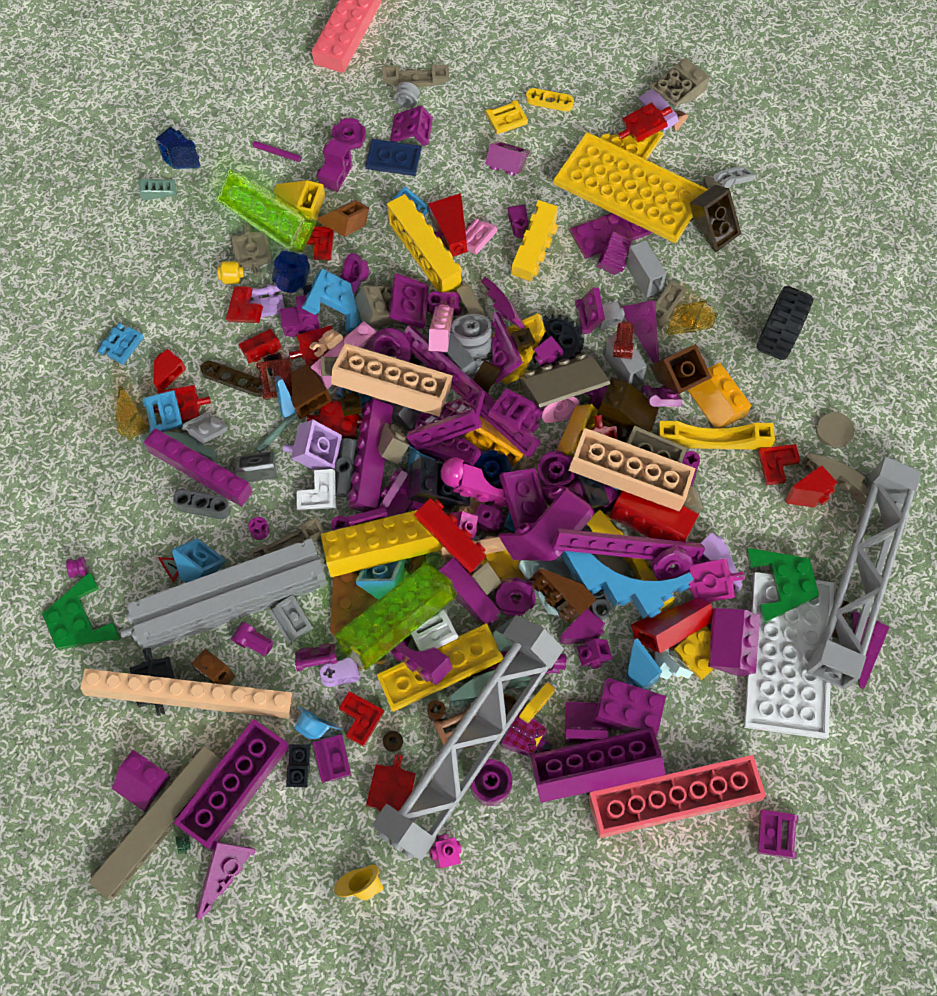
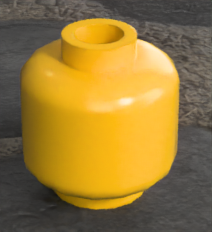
[217,261,244,284]

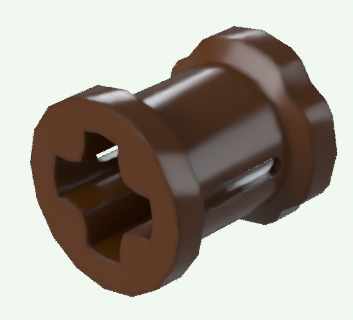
[427,700,446,722]

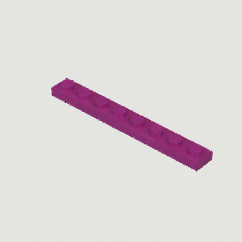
[552,528,705,564]

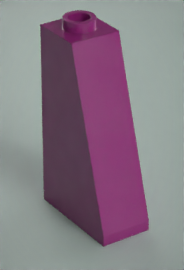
[433,557,501,626]

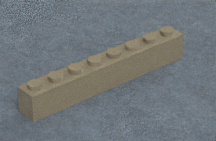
[88,745,222,901]

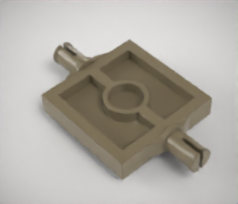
[231,223,273,276]

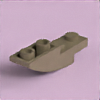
[802,453,870,505]

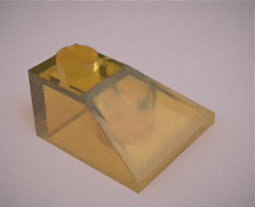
[666,300,718,336]
[115,386,148,441]

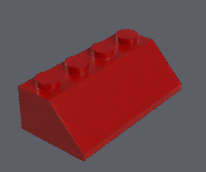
[609,491,699,542]
[413,498,487,573]

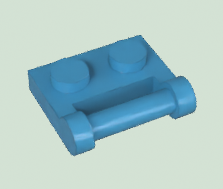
[142,390,183,433]

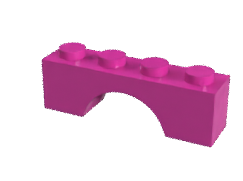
[453,464,509,508]

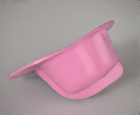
[542,397,580,423]

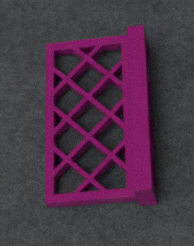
[406,390,485,450]

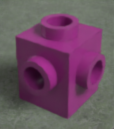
[475,503,506,534]
[577,638,612,669]

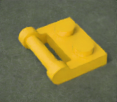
[485,100,528,134]

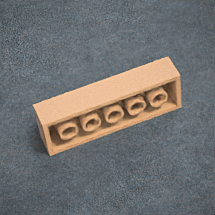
[331,343,453,417]
[569,428,696,511]

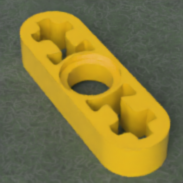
[526,88,574,111]
[519,682,556,723]

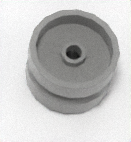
[451,314,492,359]

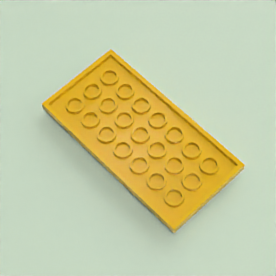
[553,132,708,244]

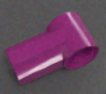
[230,622,274,657]

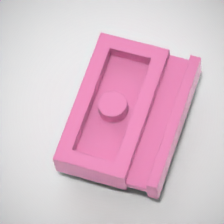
[466,218,497,255]

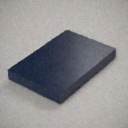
[365,139,422,176]

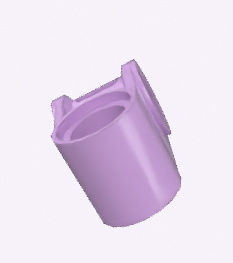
[320,658,360,687]

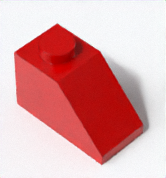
[153,349,186,392]

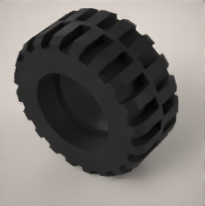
[756,286,814,360]

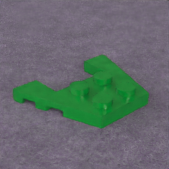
[746,548,819,624]
[42,572,121,650]

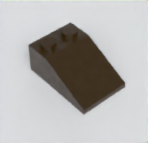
[690,185,742,252]
[597,376,659,432]

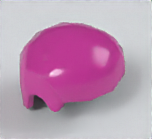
[441,457,464,488]

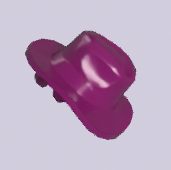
[367,328,411,362]

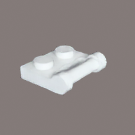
[408,609,458,651]

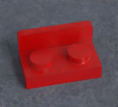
[238,329,281,363]

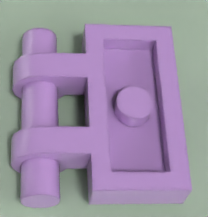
[250,284,285,318]

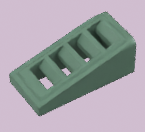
[138,179,177,201]

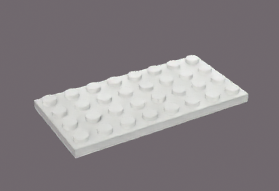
[744,572,834,739]

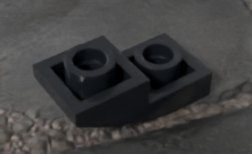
[286,744,311,788]

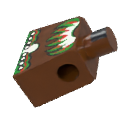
[191,649,235,685]

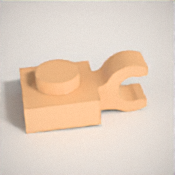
[309,329,344,357]

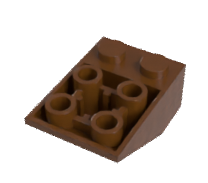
[529,568,597,624]

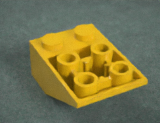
[265,180,325,225]

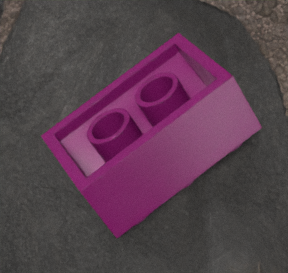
[708,608,760,677]

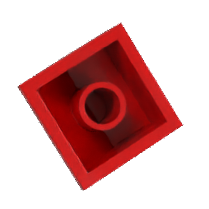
[785,465,838,508]

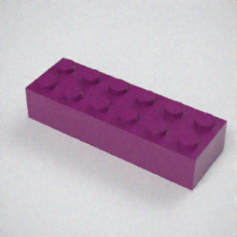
[174,719,289,852]
[530,728,665,803]

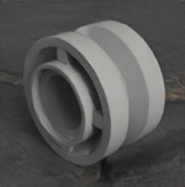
[394,82,420,108]

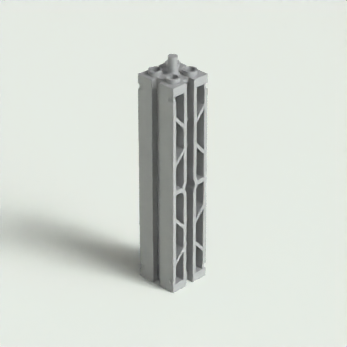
[120,538,328,650]

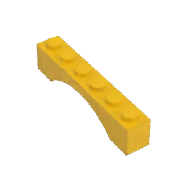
[657,421,775,450]
[587,510,675,612]

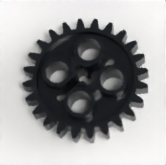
[532,314,584,367]

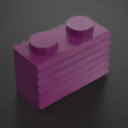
[596,231,632,275]

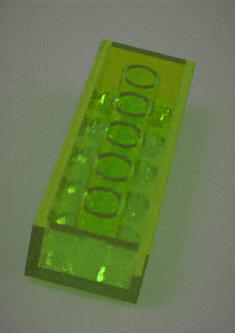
[216,169,317,253]
[335,562,457,671]

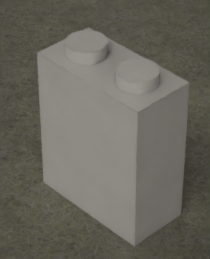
[626,240,666,299]
[604,332,647,387]

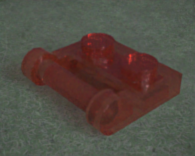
[256,358,292,400]

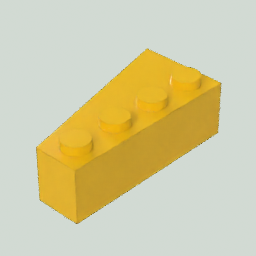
[512,200,559,281]

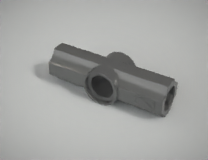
[335,439,357,498]

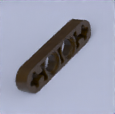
[200,361,268,397]

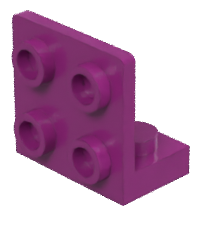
[390,105,433,146]
[565,702,608,744]

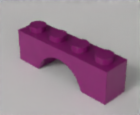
[376,617,453,685]

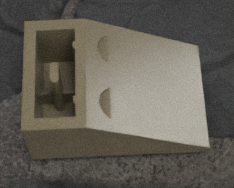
[651,58,710,107]
[355,286,401,328]

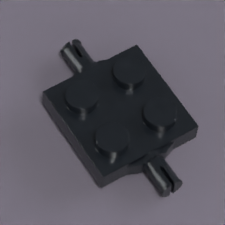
[129,648,175,716]

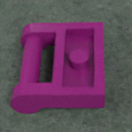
[575,287,605,335]
[641,384,683,407]
[488,388,535,433]
[295,643,337,672]
[757,810,798,859]

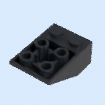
[408,456,471,506]

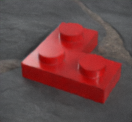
[298,226,335,261]
[226,286,263,323]
[758,444,801,486]
[339,691,385,747]

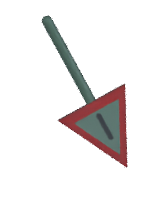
[158,557,179,583]

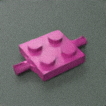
[687,558,745,602]

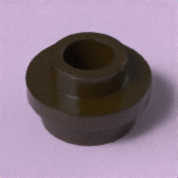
[383,731,403,752]

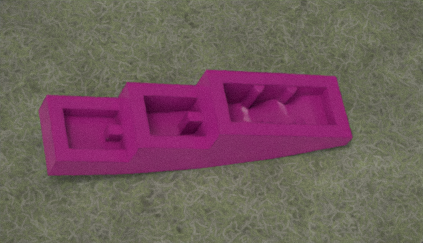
[481,277,524,329]

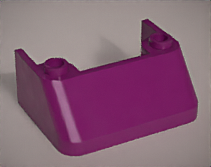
[499,485,594,561]

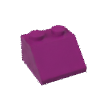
[485,141,530,176]
[112,750,171,812]

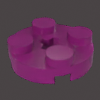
[332,118,366,150]
[651,546,692,581]
[496,577,536,616]

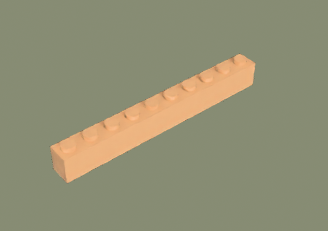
[80,669,293,719]

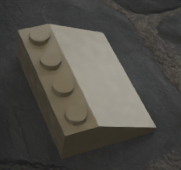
[519,353,610,408]

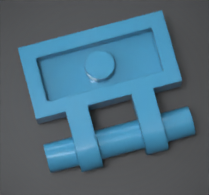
[97,323,144,365]

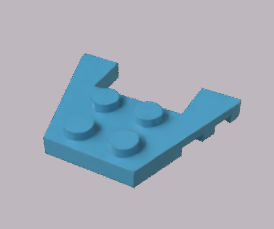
[302,268,361,333]

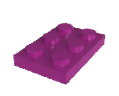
[389,273,428,329]
[499,468,547,531]

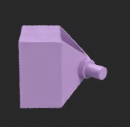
[283,420,342,470]

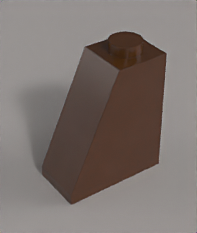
[291,364,332,420]

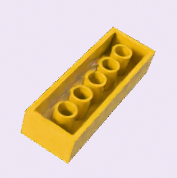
[387,194,462,293]
[321,510,443,577]

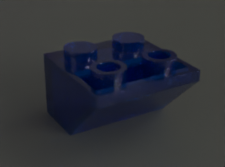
[156,126,201,169]

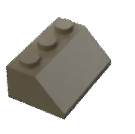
[626,426,687,463]

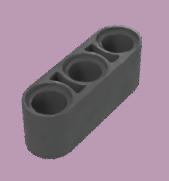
[442,331,477,375]
[173,490,231,519]

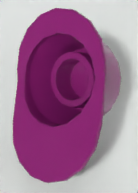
[340,253,369,294]

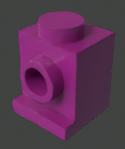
[534,336,564,366]

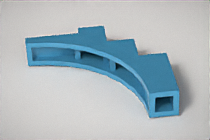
[561,551,694,618]

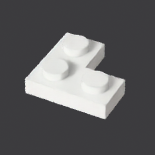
[297,469,336,511]

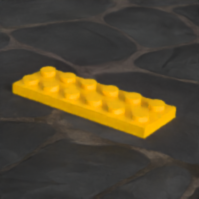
[377,623,503,712]

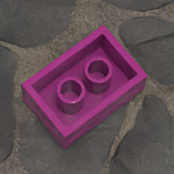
[593,678,666,736]

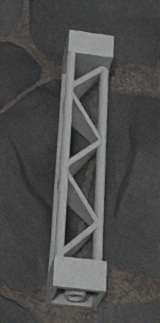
[806,457,922,689]
[372,615,564,861]

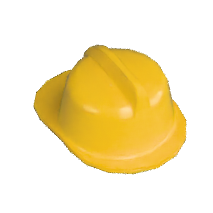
[334,864,383,900]

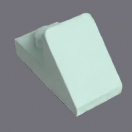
[655,648,693,679]

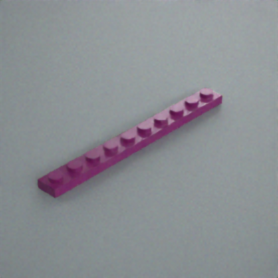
[403,325,541,457]

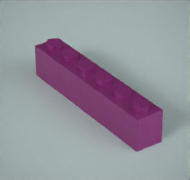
[348,399,393,513]
[143,428,253,507]

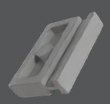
[182,412,228,444]
[268,595,314,644]

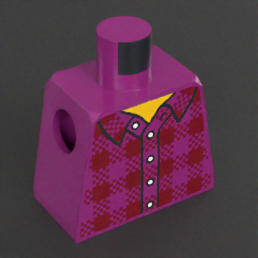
[501,709,554,758]

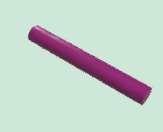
[253,141,302,162]

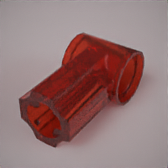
[613,321,634,359]

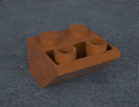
[317,200,369,237]

